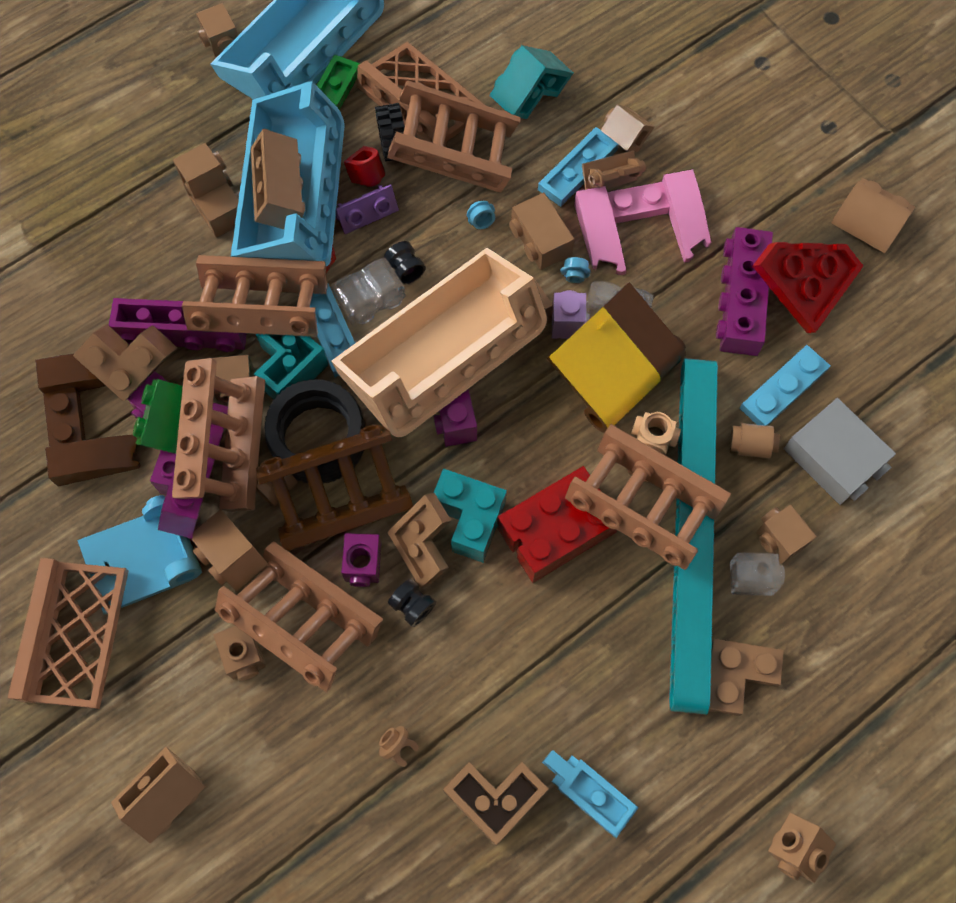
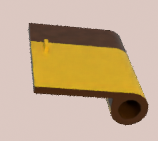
[547,282,686,433]

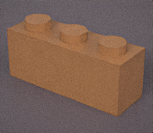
[251,129,305,229]

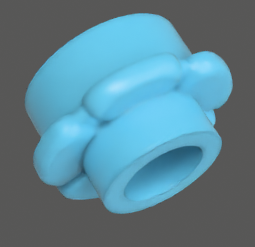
[466,201,495,229]
[560,257,591,283]

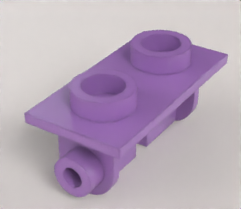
[335,185,399,234]

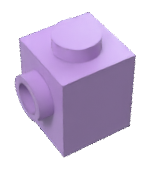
[552,290,586,339]

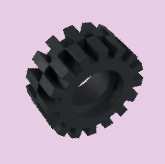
[375,103,405,162]

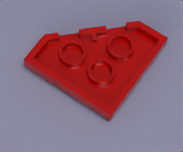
[752,242,863,333]

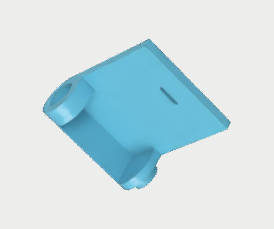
[77,495,202,615]

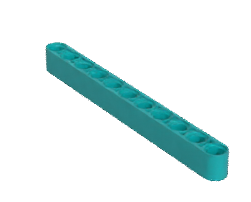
[669,358,718,715]

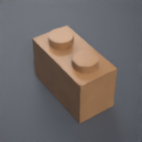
[509,193,575,270]
[192,509,268,592]
[111,747,206,844]

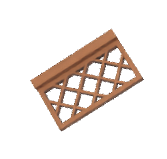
[357,42,486,147]
[8,558,129,709]

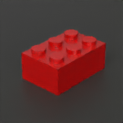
[497,466,618,583]

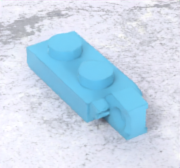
[542,750,638,838]

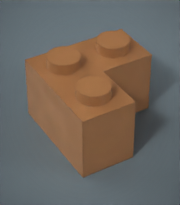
[173,143,239,238]
[73,325,177,401]
[443,762,549,846]

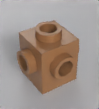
[768,813,836,884]

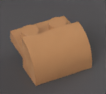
[831,178,915,253]

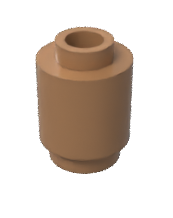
[730,423,780,459]

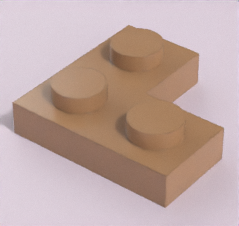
[387,493,451,588]
[709,639,783,716]

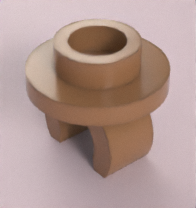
[379,726,419,767]

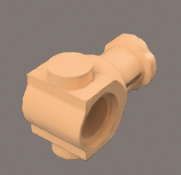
[628,412,681,482]

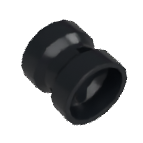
[384,241,426,285]
[388,578,436,627]

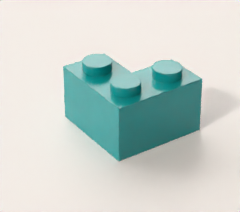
[489,45,574,119]
[254,334,329,400]
[434,469,507,563]

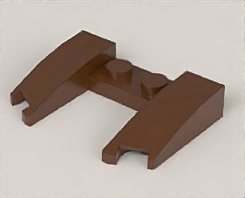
[35,354,141,486]

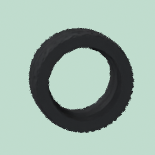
[264,379,366,484]

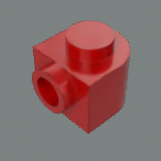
[344,146,385,187]

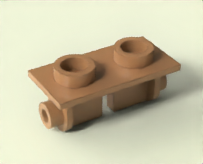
[582,150,646,190]

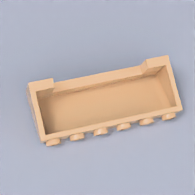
[331,248,547,437]

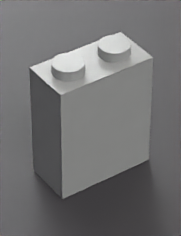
[784,398,896,505]

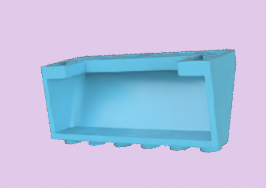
[210,0,384,99]
[231,81,345,266]

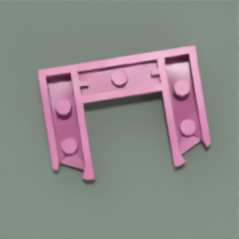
[574,169,711,275]

